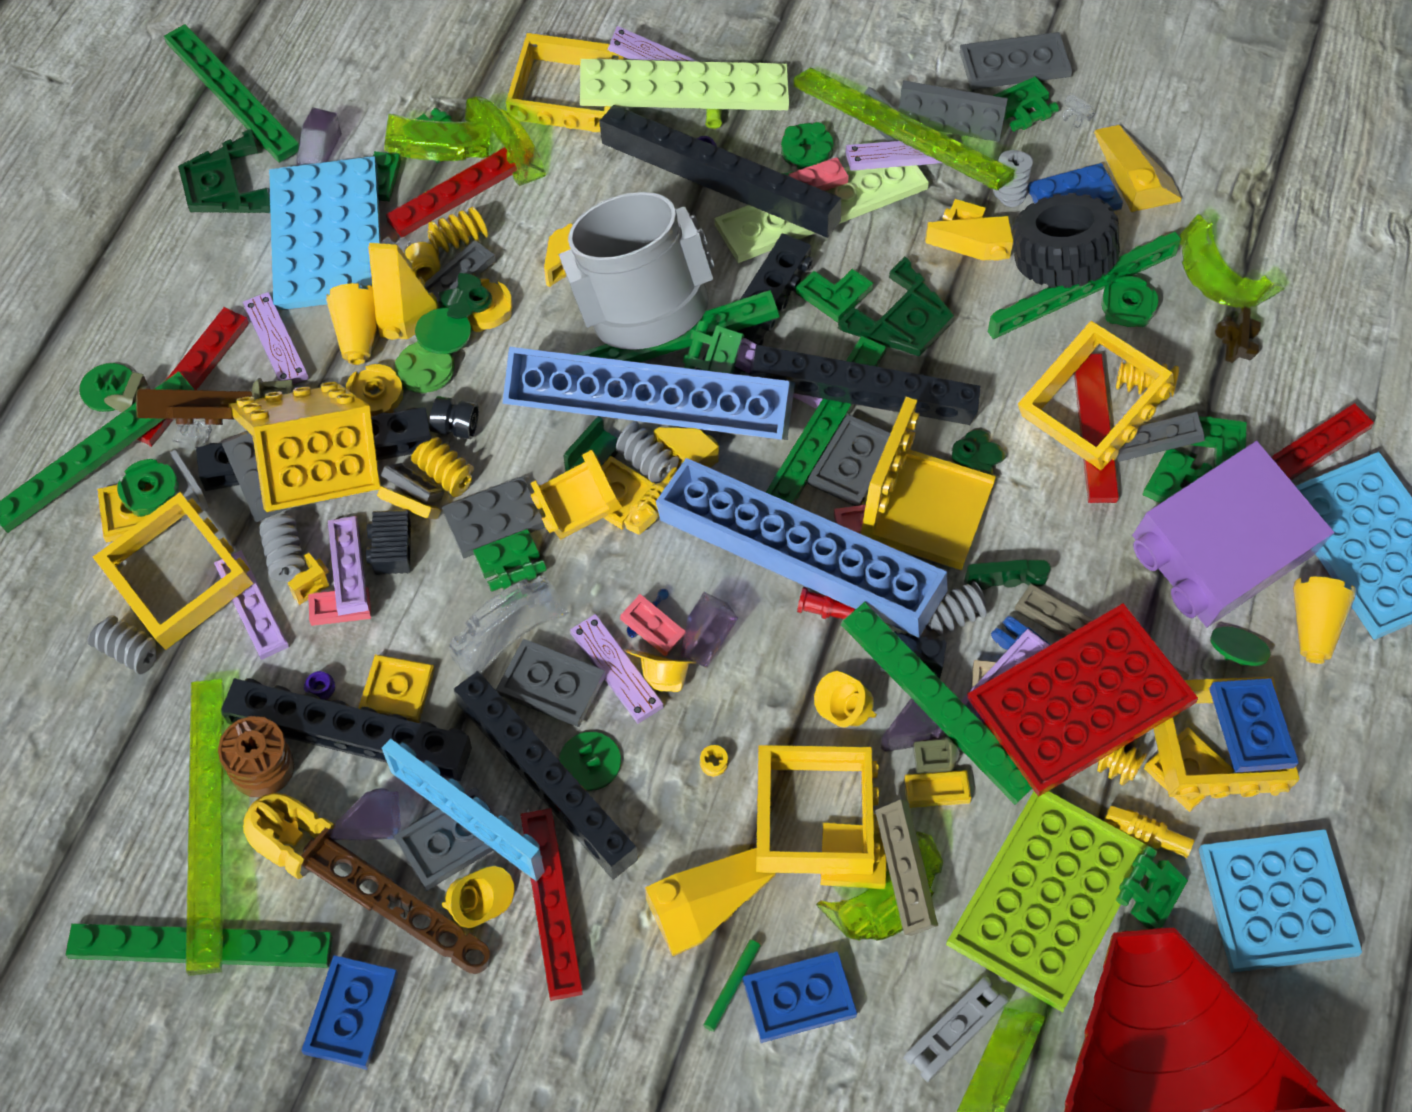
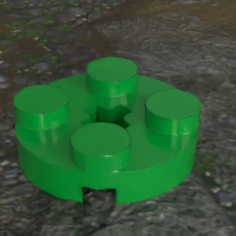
[781,122,834,170]
[1101,276,1158,327]
[117,459,179,517]

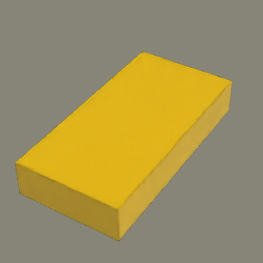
[377,486,442,520]
[904,770,971,808]

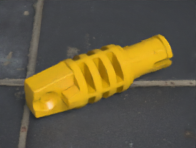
[624,467,677,535]
[1104,806,1194,858]

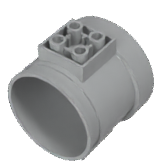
[558,192,714,349]

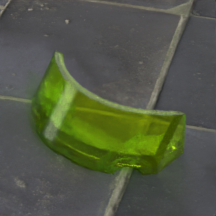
[465,96,546,186]
[384,114,493,161]
[1180,214,1285,308]
[816,830,943,941]
[957,1007,1045,1112]

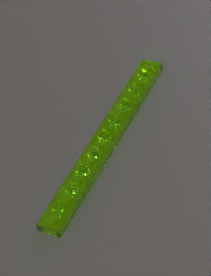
[794,67,1015,191]
[186,679,224,976]

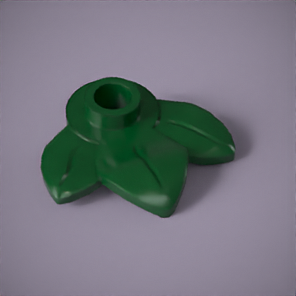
[438,273,492,319]
[951,430,1007,475]

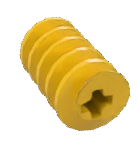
[427,207,488,256]
[1116,358,1179,397]
[411,437,474,497]
[1091,746,1147,786]

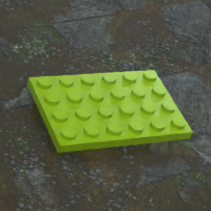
[946,791,1150,1013]

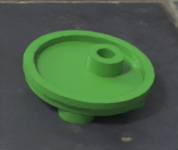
[395,341,455,393]

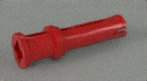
[797,587,887,624]

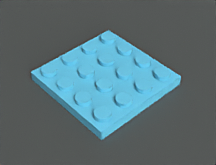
[1198,829,1362,973]

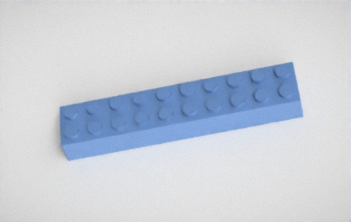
[502,347,795,440]
[656,458,948,638]

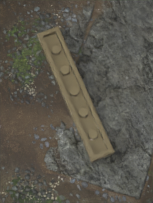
[1014,584,1189,680]

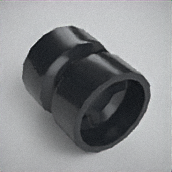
[430,396,479,440]

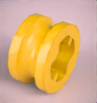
[700,745,728,777]

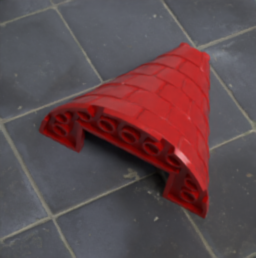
[1064,927,1346,1112]

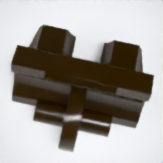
[1215,307,1261,363]

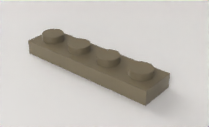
[875,799,938,936]

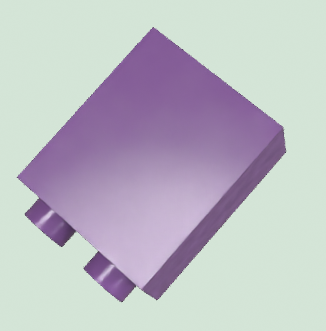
[1132,441,1335,628]

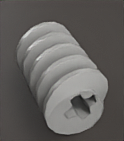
[993,150,1033,208]
[616,421,679,483]
[259,515,305,581]
[926,581,987,636]
[87,615,157,674]

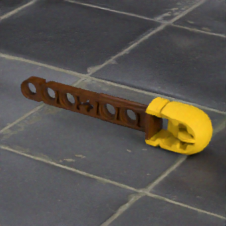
[243,793,490,974]

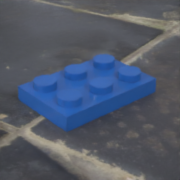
[1027,163,1123,211]
[1209,679,1299,773]
[743,951,857,1043]
[301,955,398,1070]

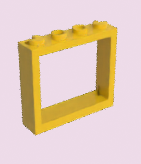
[506,33,627,132]
[1018,321,1175,470]
[93,492,253,650]
[1154,677,1300,800]
[756,745,880,875]

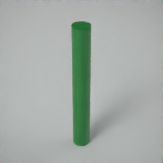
[703,939,761,1032]

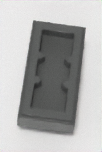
[381,463,445,504]

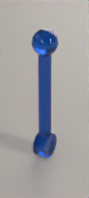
[626,588,669,638]

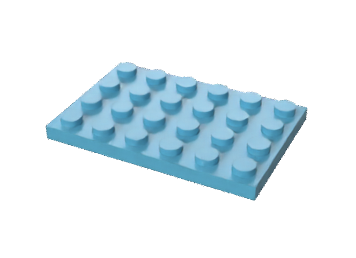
[269,156,381,311]
[1296,452,1412,640]

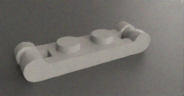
[903,976,1010,1083]

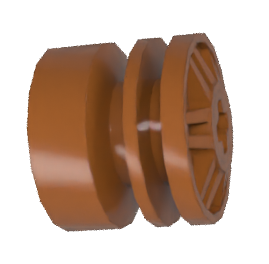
[218,716,295,798]

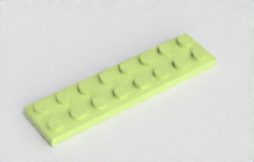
[580,59,789,110]
[715,165,929,263]

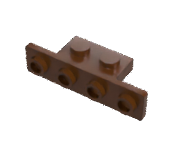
[136,389,252,425]

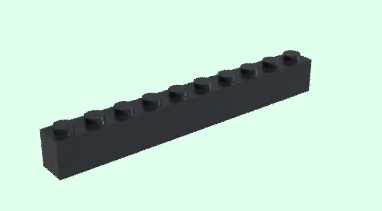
[599,105,842,238]

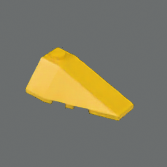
[1094,125,1182,212]
[368,243,439,340]
[645,848,776,957]

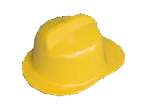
[625,649,696,692]
[814,671,877,728]
[442,866,514,928]

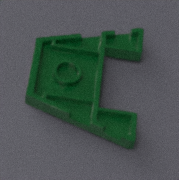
[178,129,270,213]
[838,256,954,356]

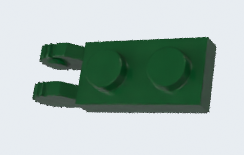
[964,559,1051,590]

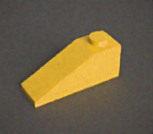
[925,216,1013,261]

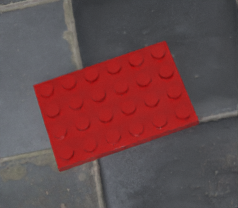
[968,603,1198,797]

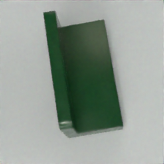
[563,416,618,472]

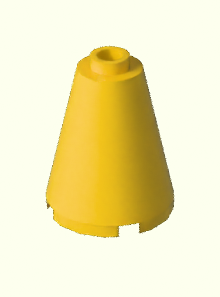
[326,283,377,365]
[1293,576,1356,664]

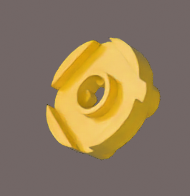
[467,279,512,332]
[346,364,404,416]

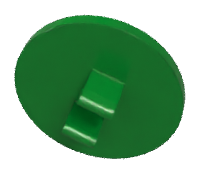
[415,308,471,354]
[79,363,132,412]
[1210,626,1271,666]
[559,732,621,791]

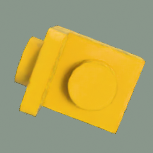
[942,199,986,221]
[288,552,329,605]

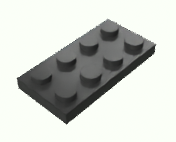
[960,32,1072,90]
[899,80,1008,142]

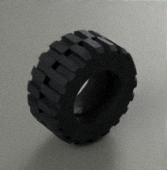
[1012,193,1120,288]

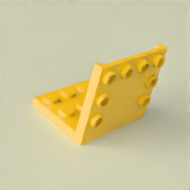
[229,382,380,512]
[861,397,996,570]

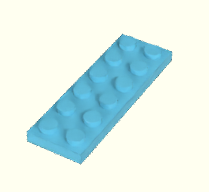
[382,739,545,881]

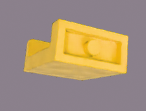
[530,450,623,540]

